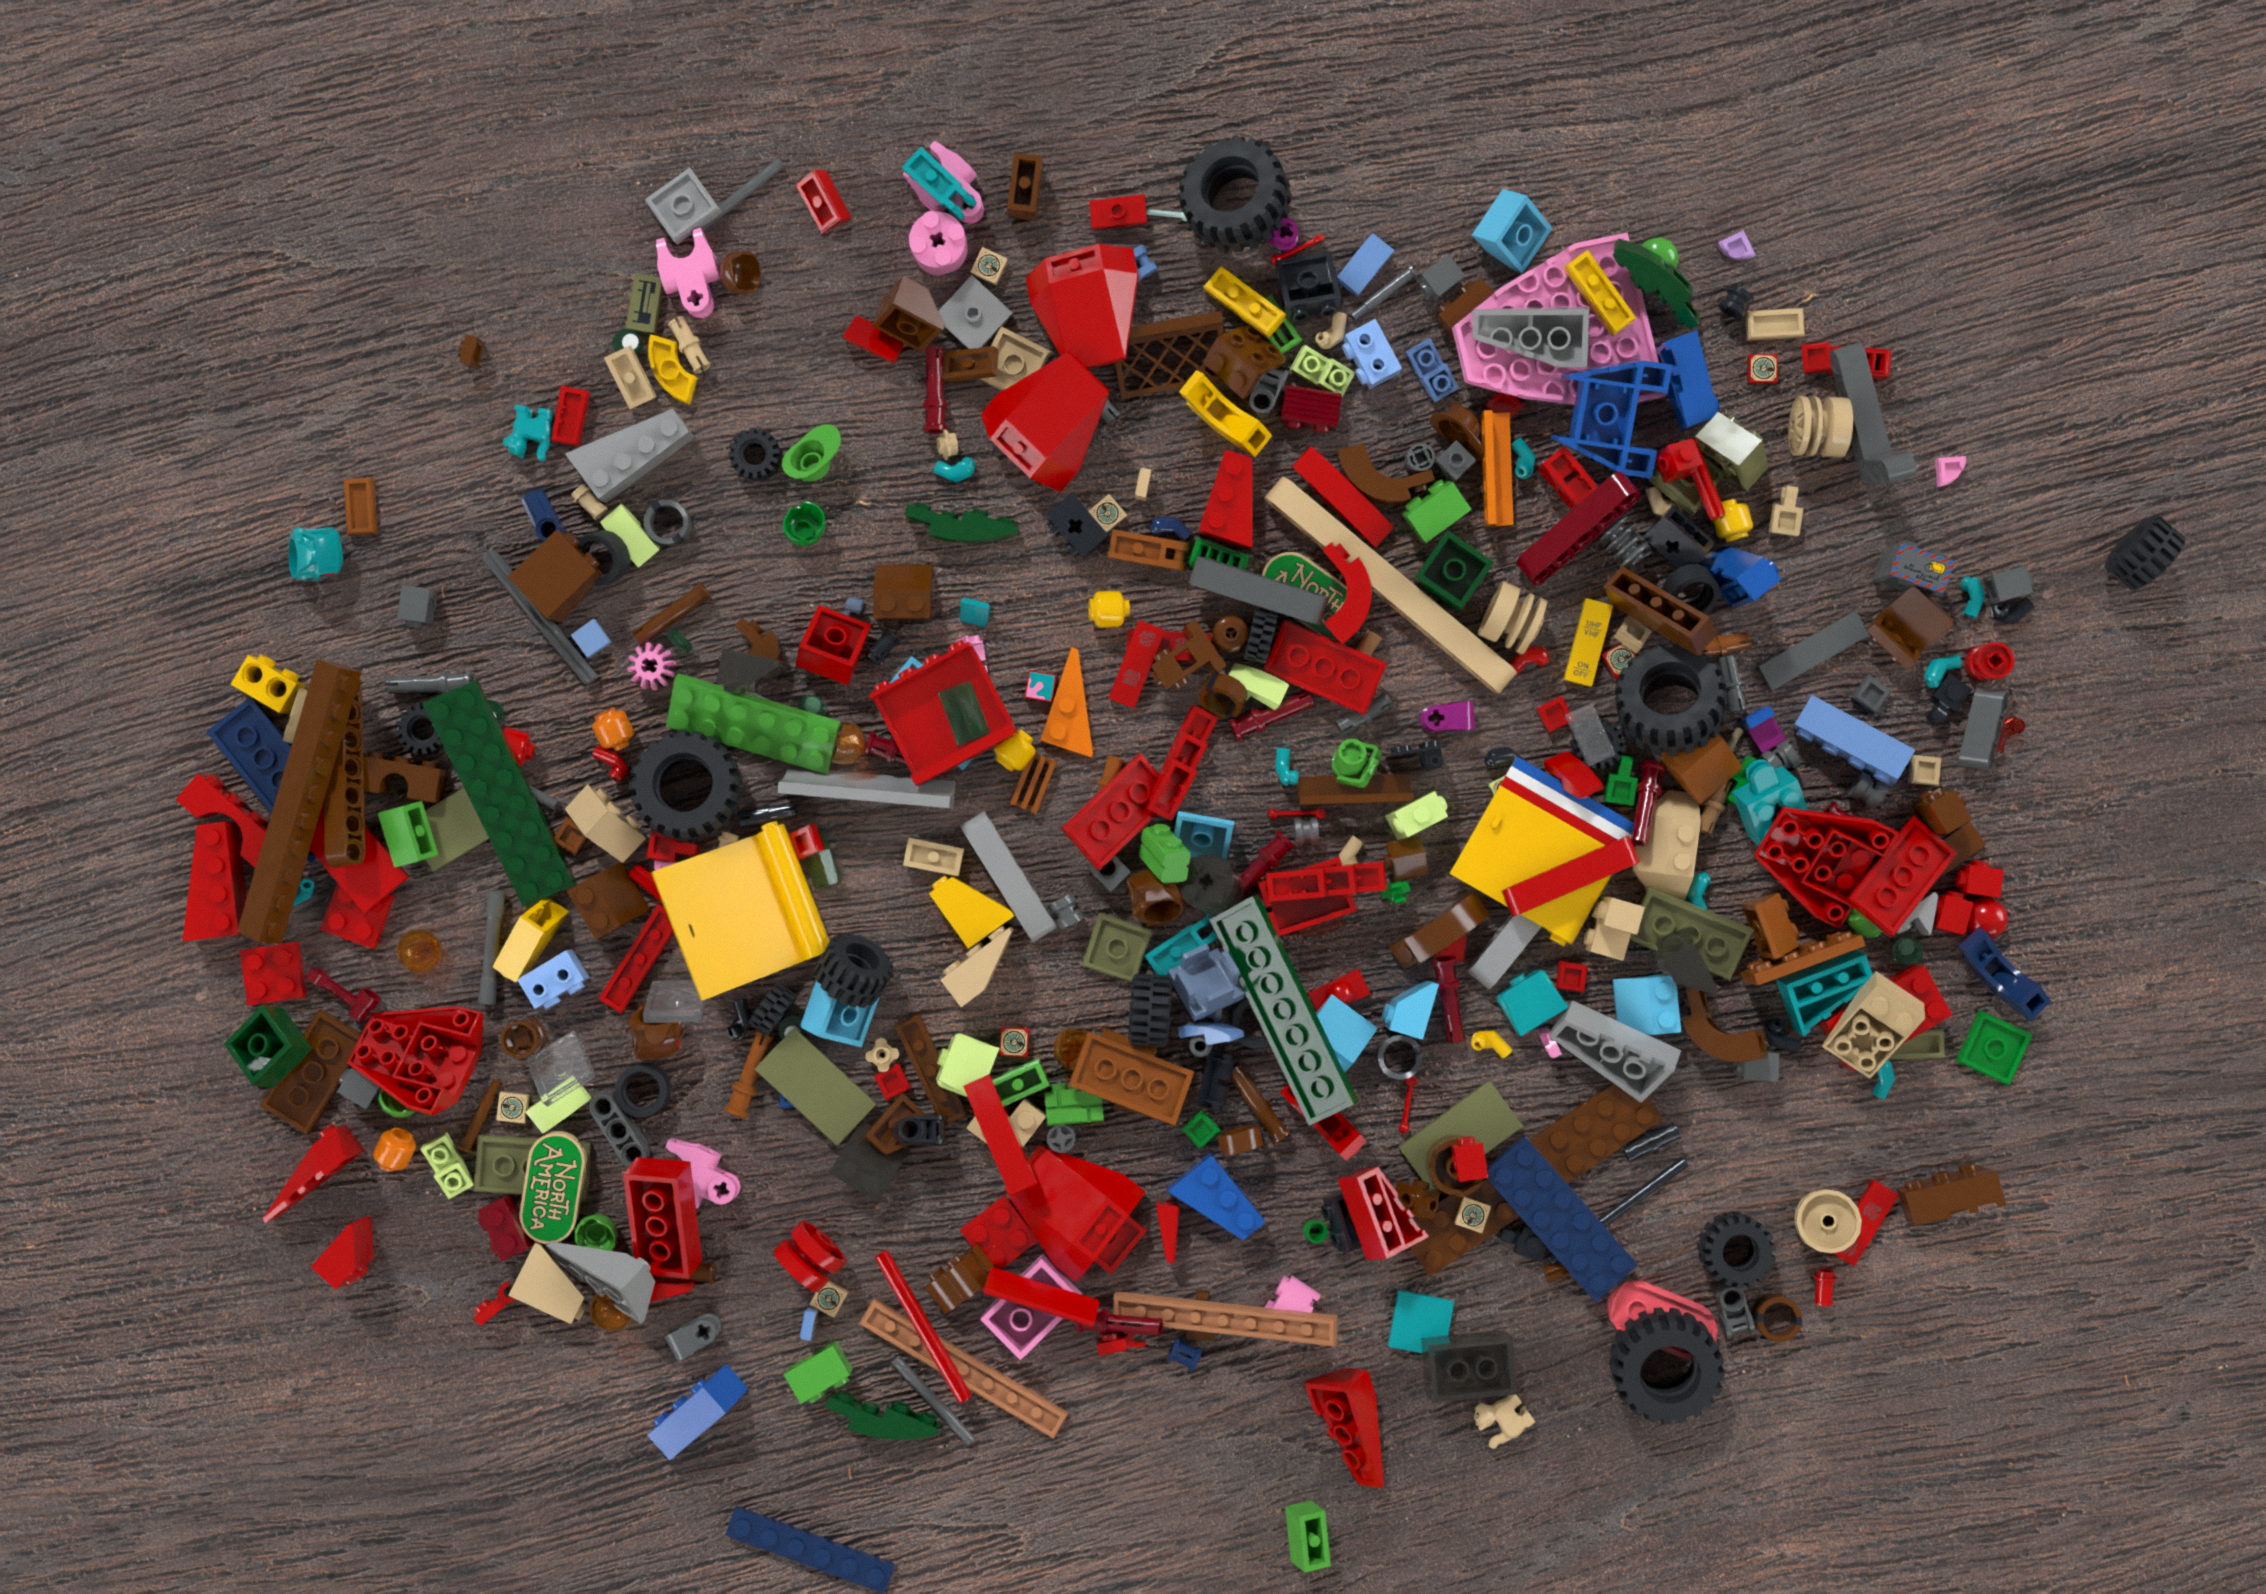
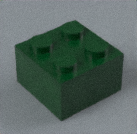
[1412,530,1494,612]
[224,1004,312,1088]

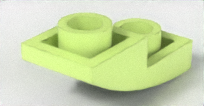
[1289,345,1355,397]
[600,503,660,568]
[1228,663,1289,710]
[526,1076,591,1134]
[420,1132,474,1199]

